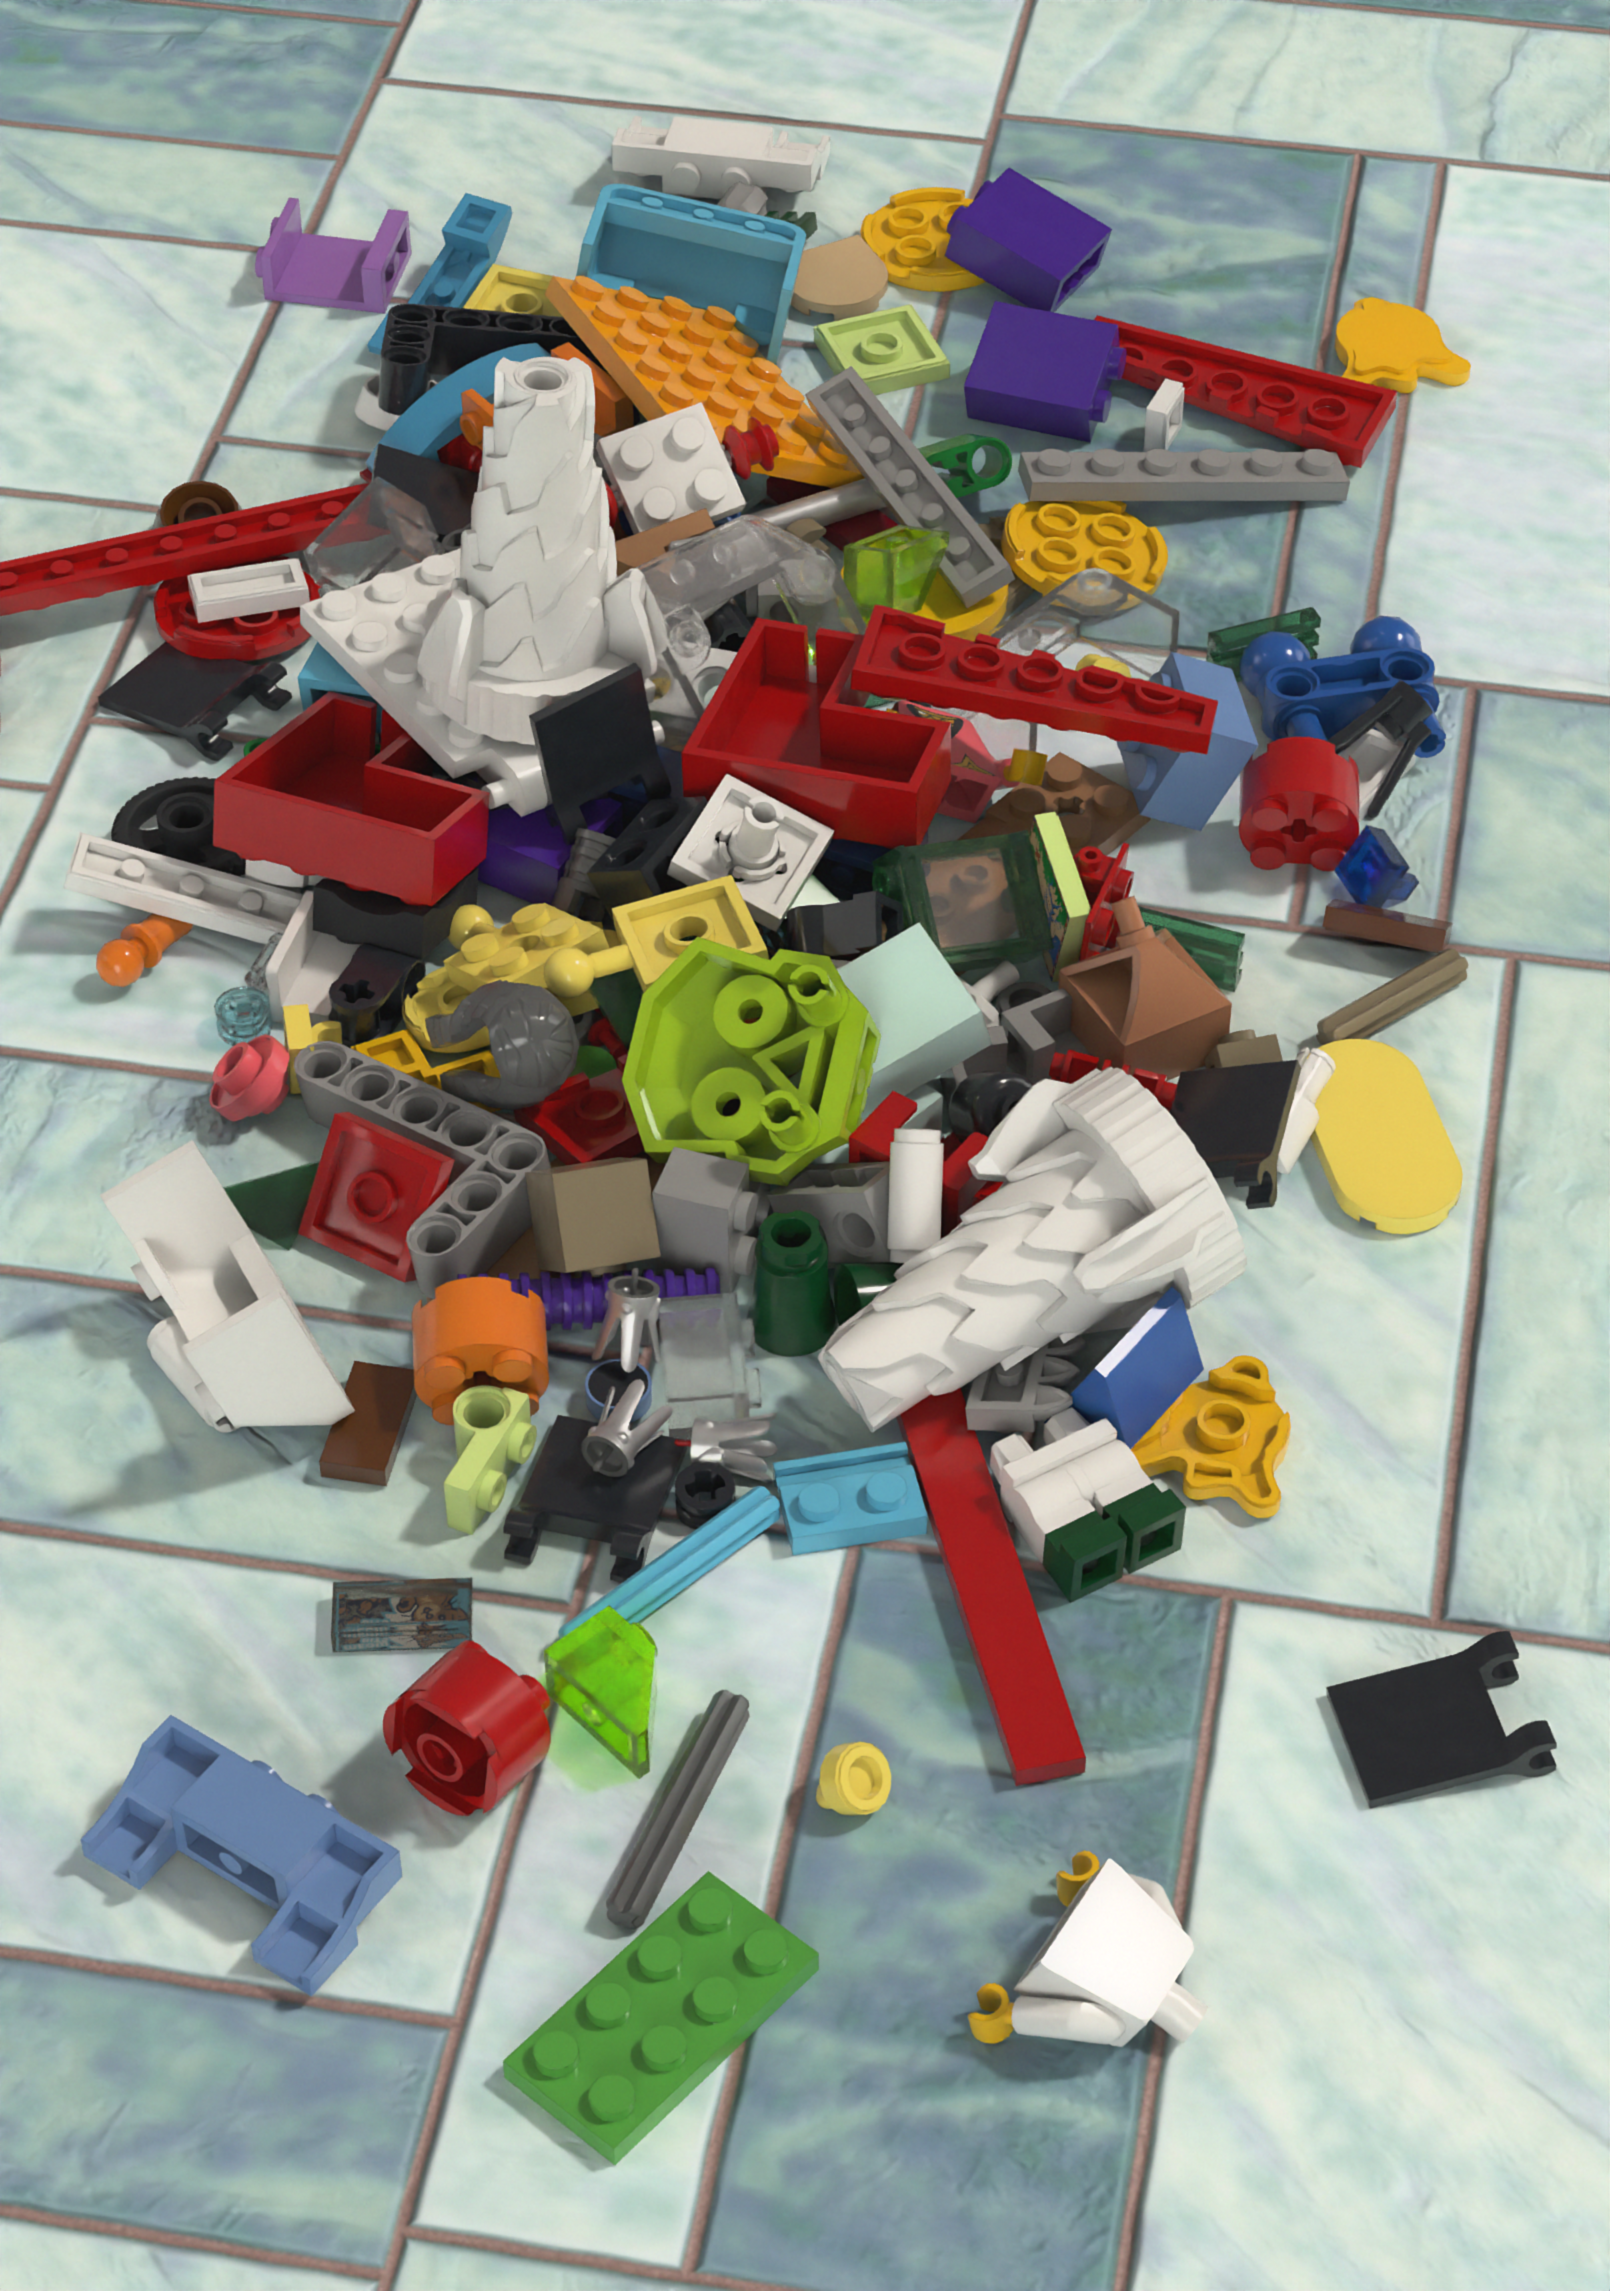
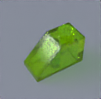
[843,525,949,625]
[544,1605,658,1779]

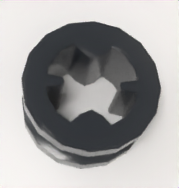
[675,1462,736,1530]

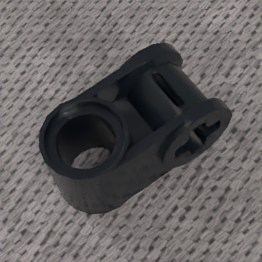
[329,943,426,1048]

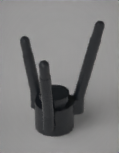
[1327,680,1433,818]

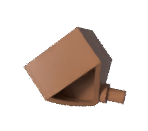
[1058,896,1232,1081]

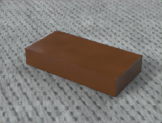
[1322,899,1453,953]
[319,1361,417,1486]

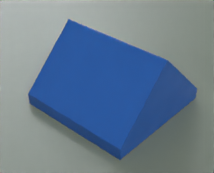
[1044,1286,1204,1450]

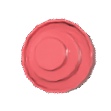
[209,1034,290,1122]

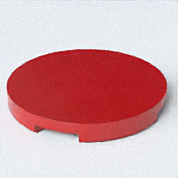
[154,555,323,661]

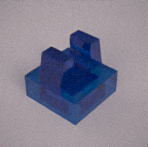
[1334,825,1419,908]

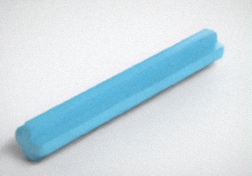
[558,1486,781,1662]

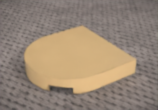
[791,235,888,321]

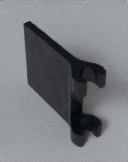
[365,444,479,543]
[98,642,292,761]
[529,663,671,846]
[1169,1060,1302,1209]
[503,1415,687,1583]
[1326,1631,1557,1809]

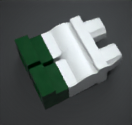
[990,1407,1186,1603]

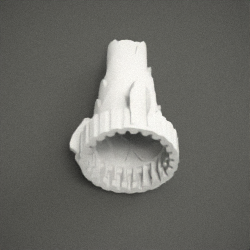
[417,357,667,745]
[818,1067,1247,1433]

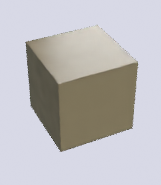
[525,1157,661,1277]

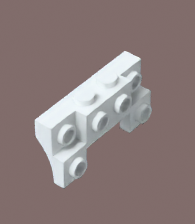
[612,116,830,199]

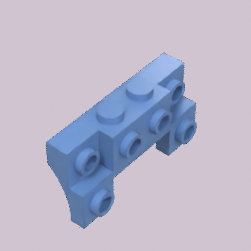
[80,1715,402,1997]

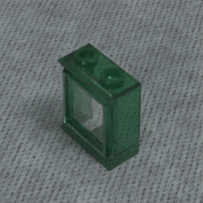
[872,830,1054,972]

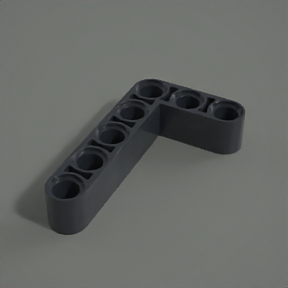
[378,304,612,416]

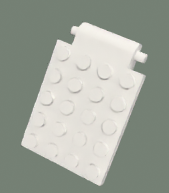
[300,548,665,817]

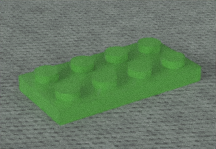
[503,1871,819,2165]

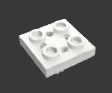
[667,774,834,932]

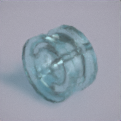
[214,986,273,1046]

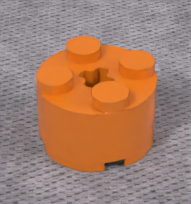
[412,1277,549,1425]

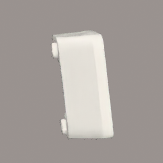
[100,1140,355,1427]

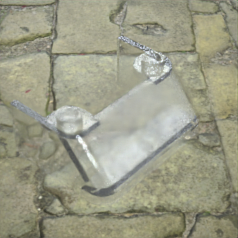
[617,515,867,748]
[931,568,1180,788]

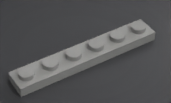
[805,366,1015,608]
[1018,449,1350,501]

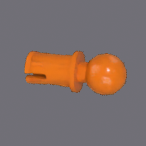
[96,913,193,987]

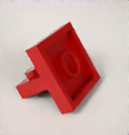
[298,1112,455,1283]

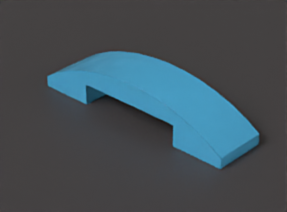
[367,193,513,355]
[365,343,551,473]

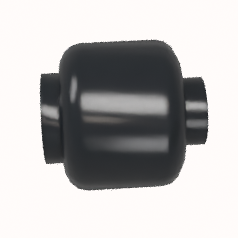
[948,1070,1034,1143]

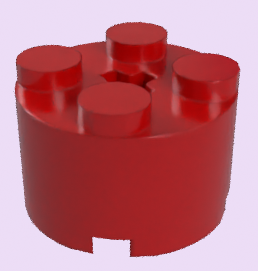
[1239,737,1359,871]
[383,1640,551,1816]

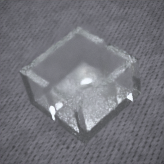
[303,476,446,598]

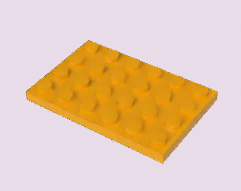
[545,276,865,488]

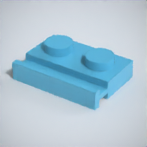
[773,1442,927,1555]

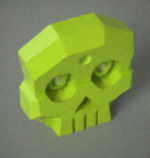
[622,936,881,1186]

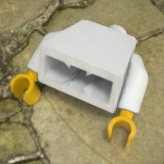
[967,1850,1208,2047]

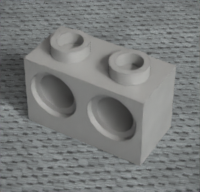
[767,1162,890,1268]

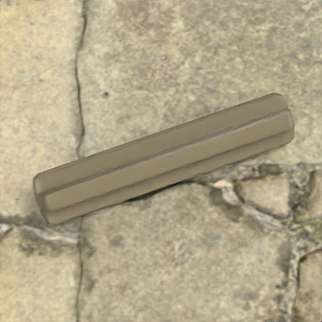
[1316,948,1469,1045]

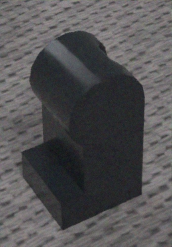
[786,891,904,962]

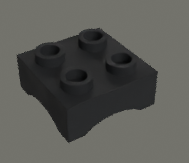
[313,867,479,960]

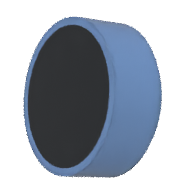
[585,1358,652,1423]

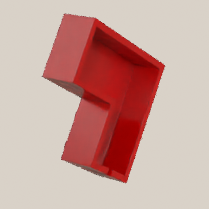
[681,618,951,852]
[213,691,490,906]

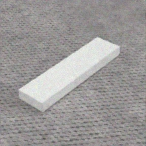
[63,832,303,947]

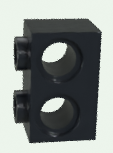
[586,796,728,922]

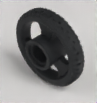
[111,777,246,877]

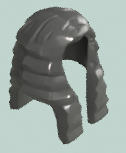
[425,980,579,1110]

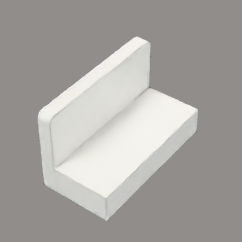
[265,890,361,1028]

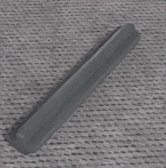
[606,1689,750,1930]

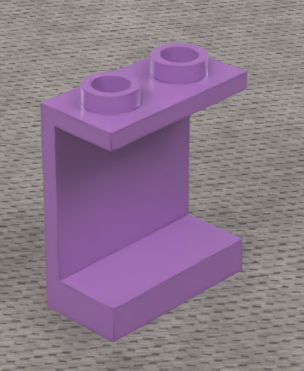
[255,198,412,314]

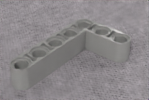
[294,1041,551,1299]

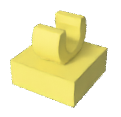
[283,1004,342,1094]

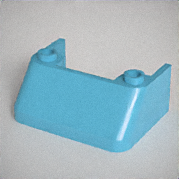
[576,184,806,365]

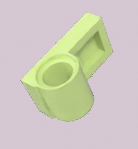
[444,1385,537,1535]

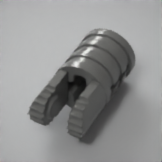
[551,828,616,923]

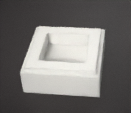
[1144,379,1184,452]

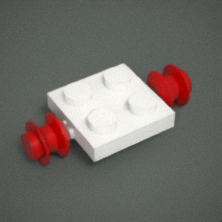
[596,402,779,535]

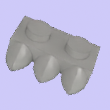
[965,1335,1086,1433]

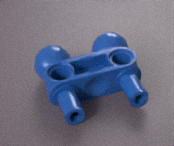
[1239,616,1446,758]

